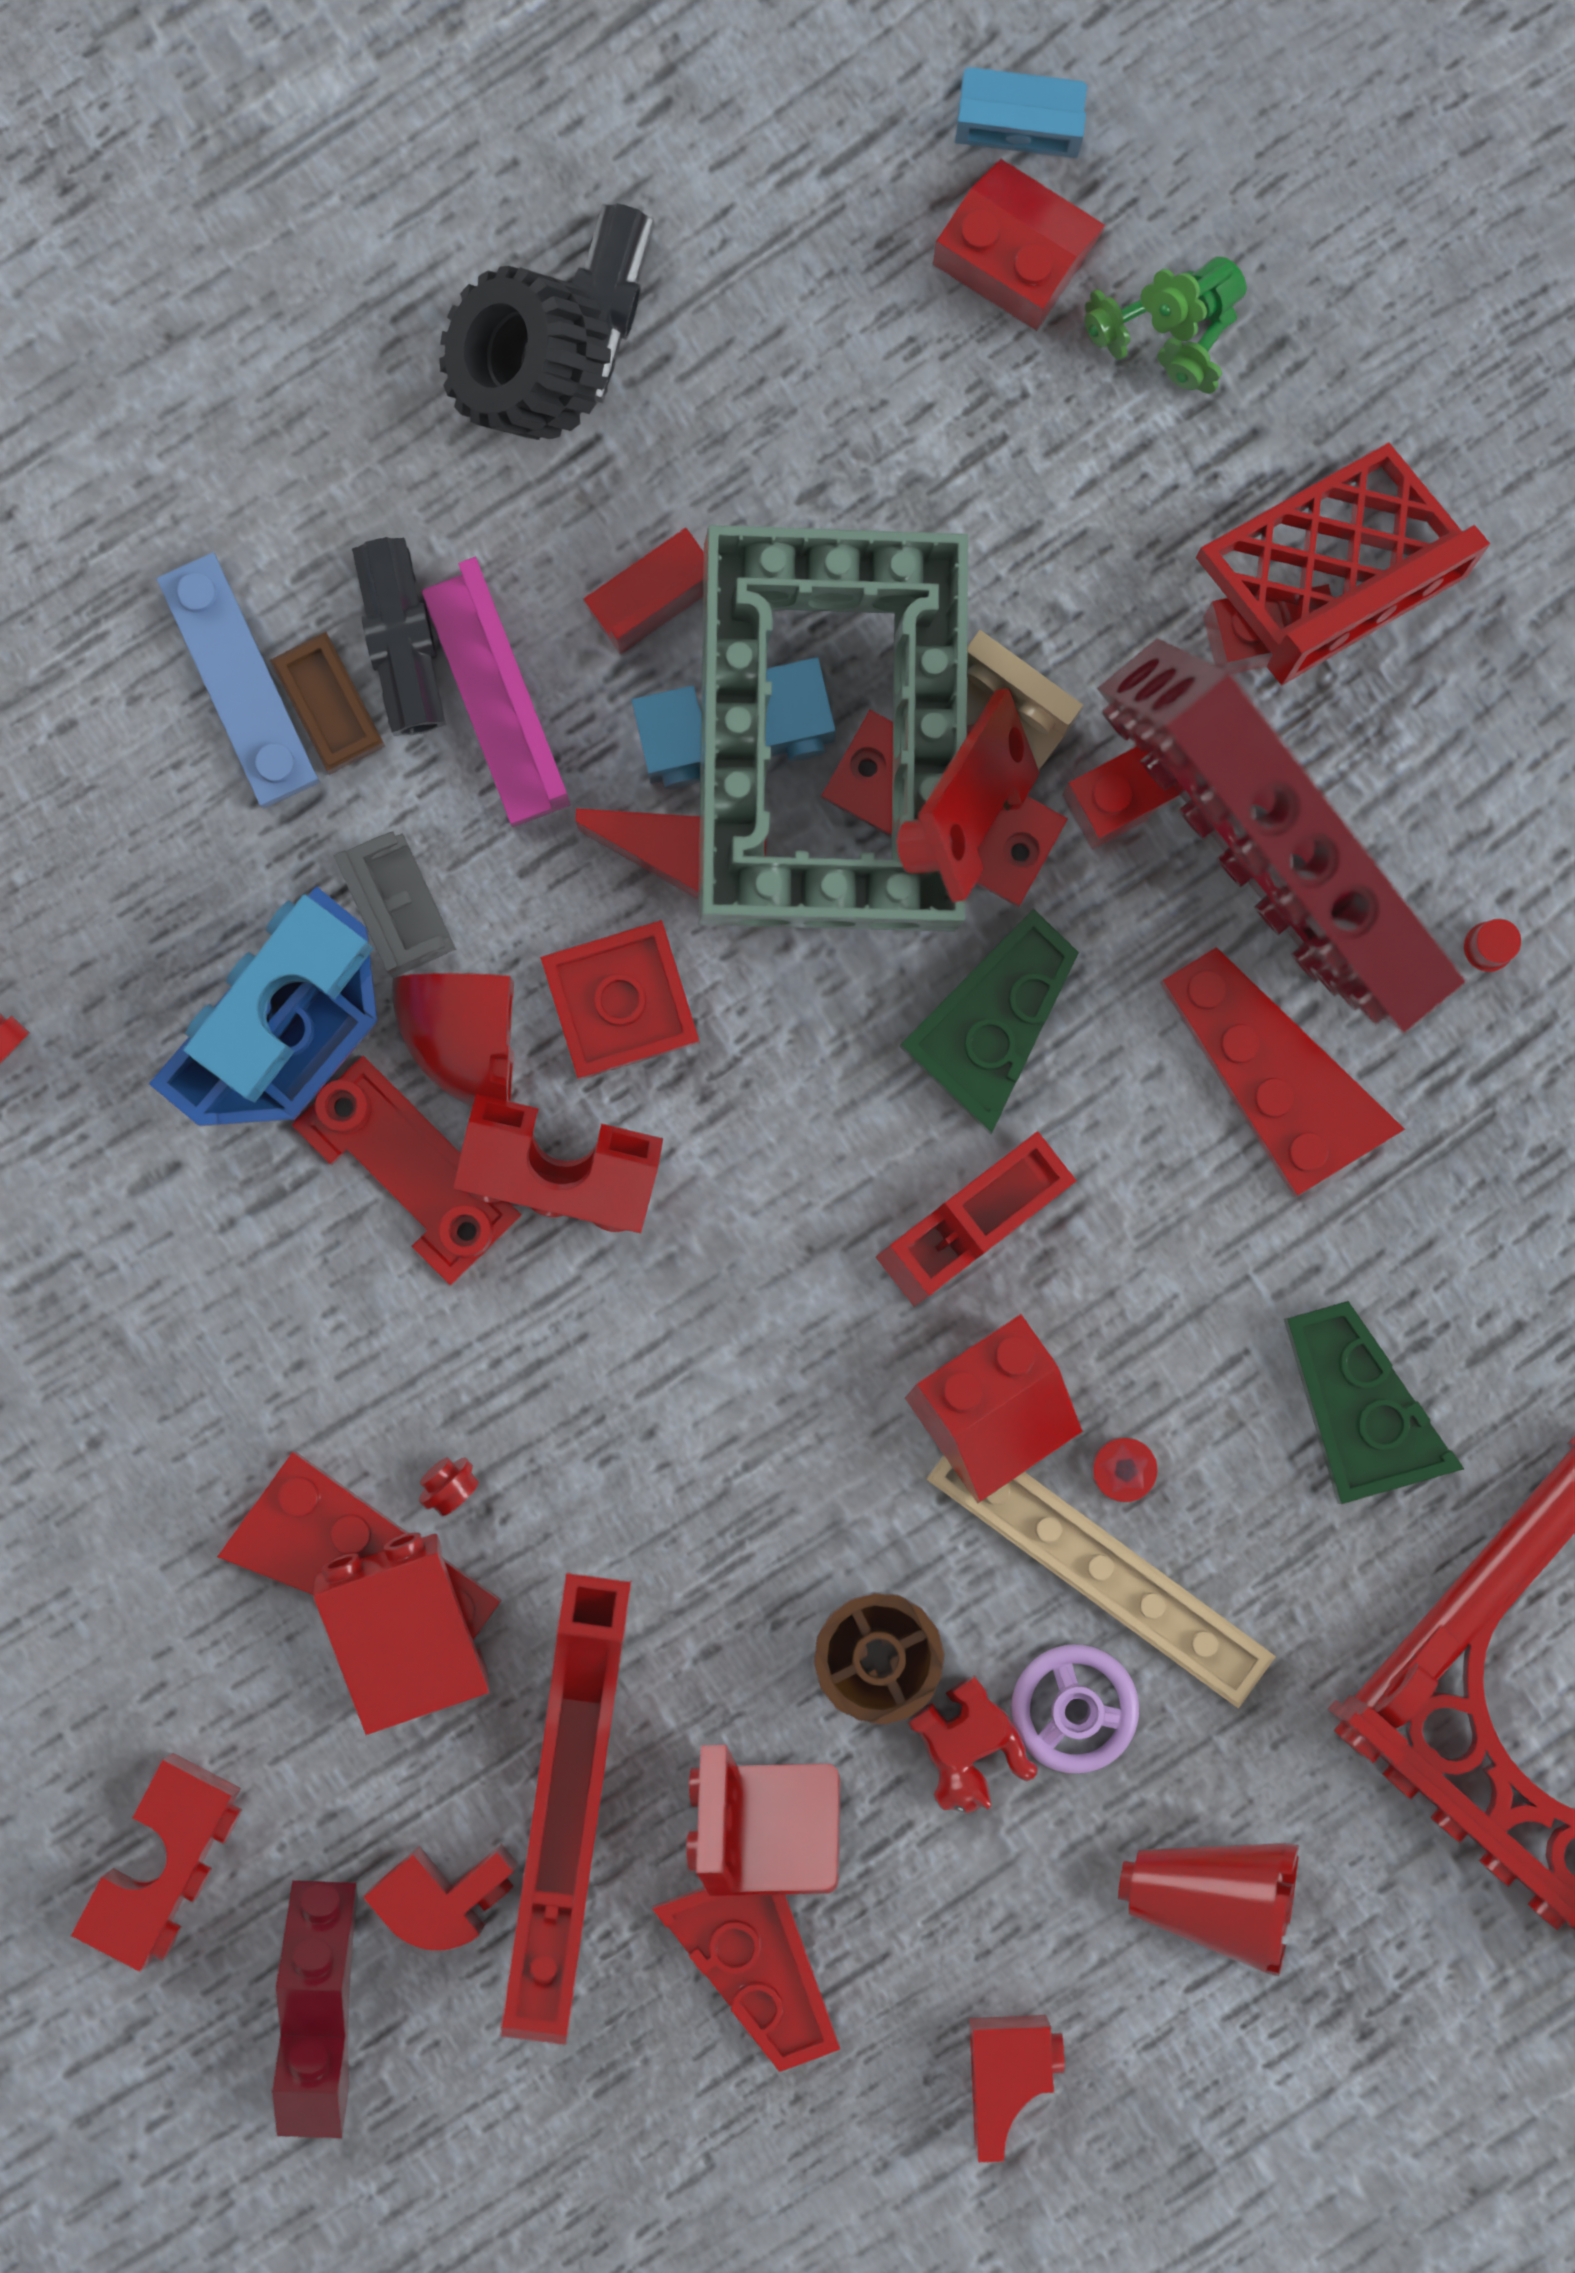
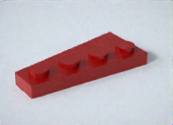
[1160,947,1405,1197]
[217,1451,502,1641]

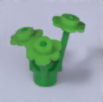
[1084,256,1247,394]

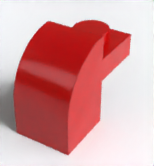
[363,1843,518,1951]

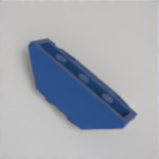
[149,886,378,1126]

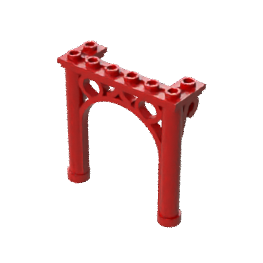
[1327,1435,1575,1931]

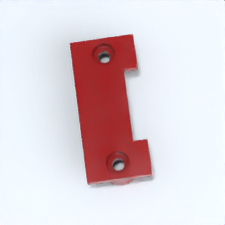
[897,688,1040,902]
[821,709,1068,907]
[292,1055,523,1286]

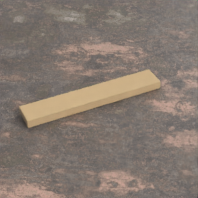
[926,1455,1276,1709]

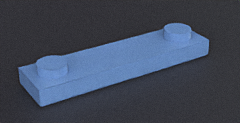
[156,552,320,809]

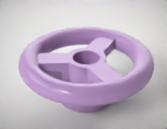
[1011,1644,1139,1774]

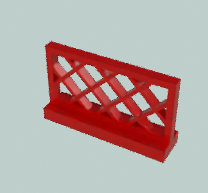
[1195,442,1490,686]

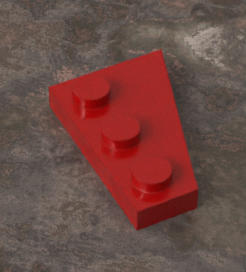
[652,1887,840,2072]

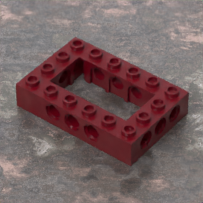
[1097,638,1467,1034]

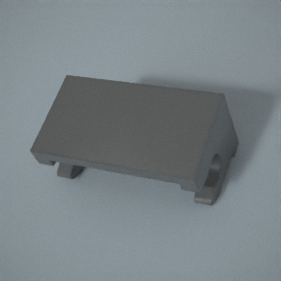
[333,831,456,978]

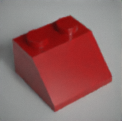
[933,158,1106,331]
[905,1314,1083,1504]

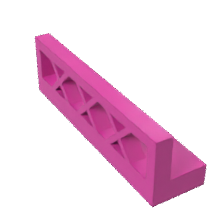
[421,556,571,828]

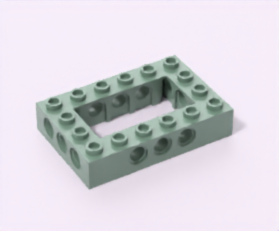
[698,525,968,932]

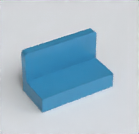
[955,67,1087,158]

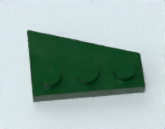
[900,908,1079,1135]
[1284,1301,1464,1504]

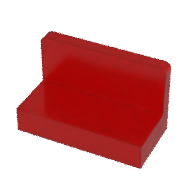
[583,527,704,655]

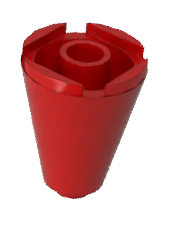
[1118,1843,1299,1976]

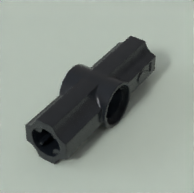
[572,203,655,403]
[352,537,446,736]

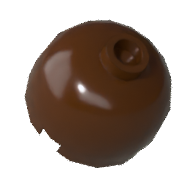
[814,1592,945,1725]

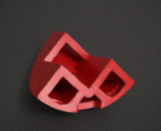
[392,973,515,1106]

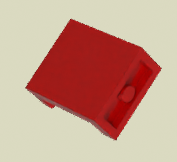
[313,1532,489,1735]

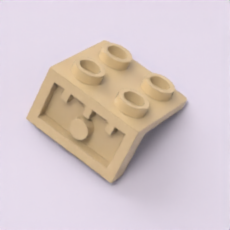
[967,630,1084,811]

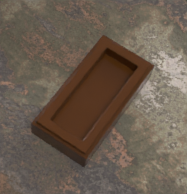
[270,632,385,775]

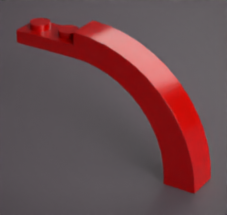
[500,1573,631,2045]

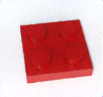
[540,920,700,1080]

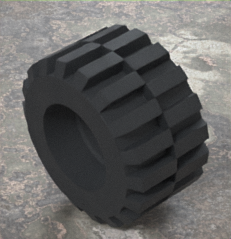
[439,266,611,440]

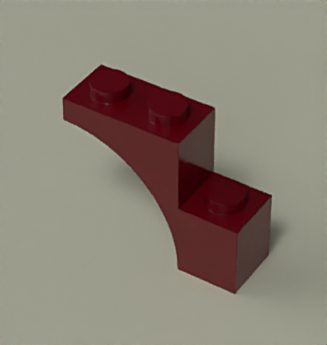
[272,1880,358,2139]

